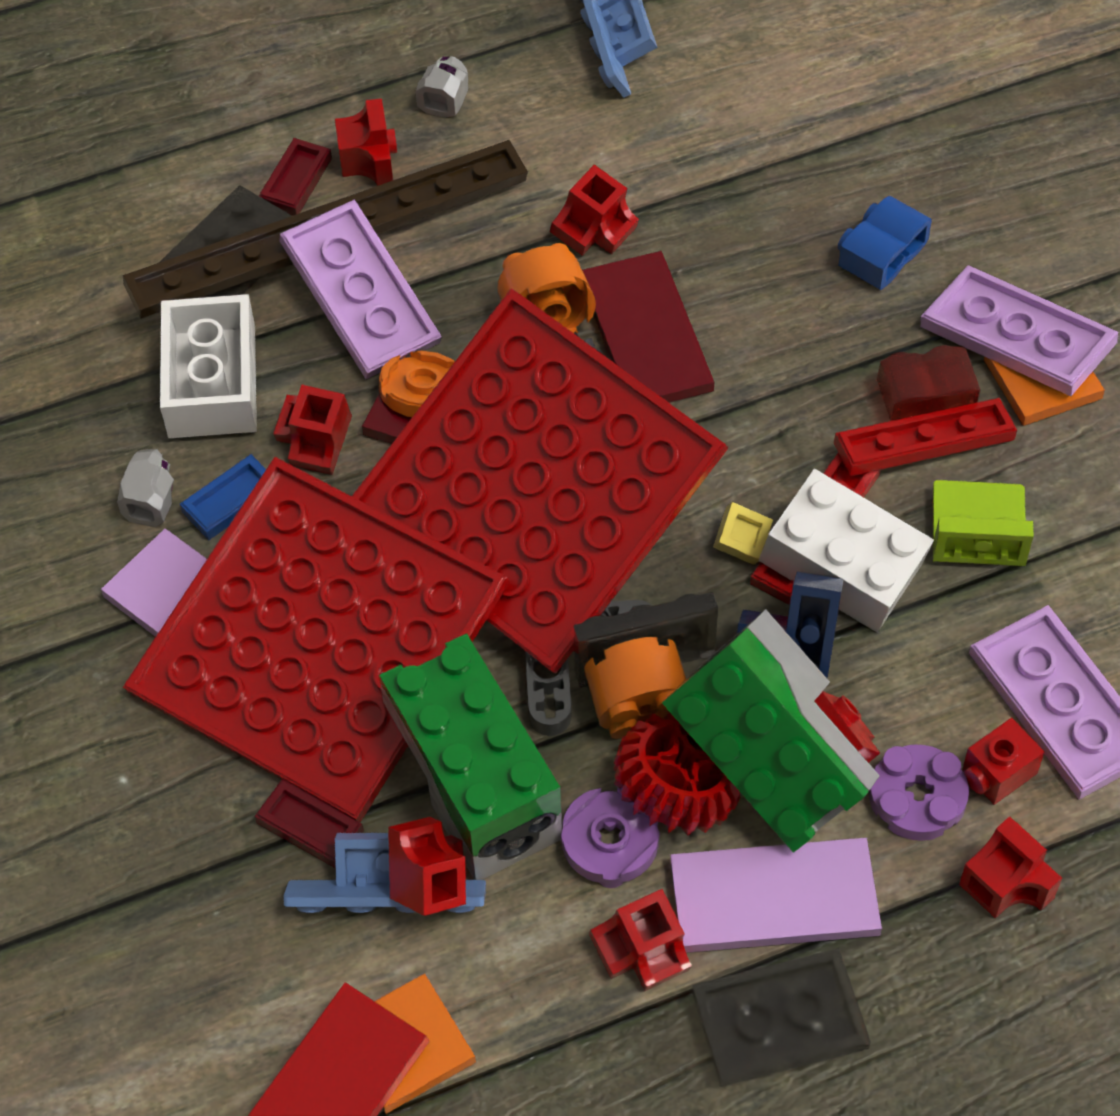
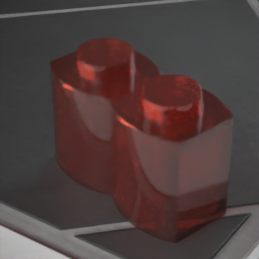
[877,345,980,421]

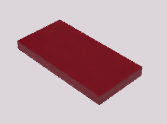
[582,251,715,402]

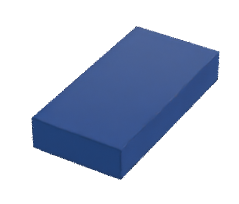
[180,454,266,540]

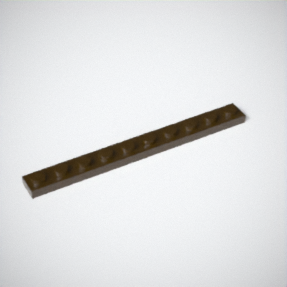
[123,140,528,319]

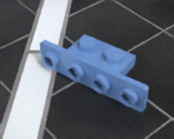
[580,0,658,98]
[283,833,486,913]

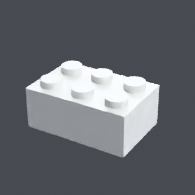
[160,294,257,438]
[759,468,934,633]

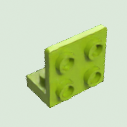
[932,480,1034,566]

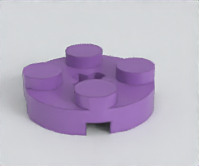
[869,745,969,841]
[561,788,660,888]

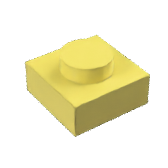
[713,502,773,565]

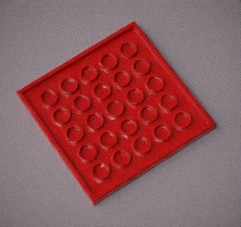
[352,288,728,673]
[123,457,510,823]

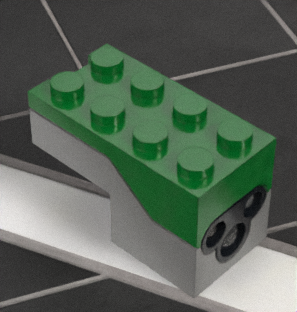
[662,609,880,853]
[379,633,562,880]

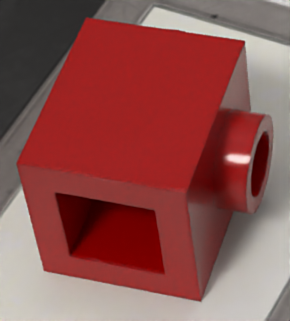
[962,717,1045,805]

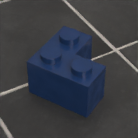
[737,572,844,679]

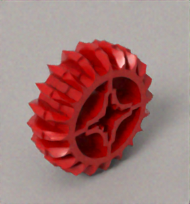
[613,712,741,836]

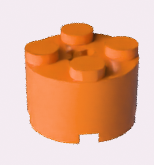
[497,243,596,333]
[584,637,686,739]

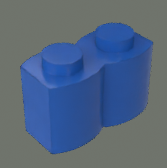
[837,196,932,290]

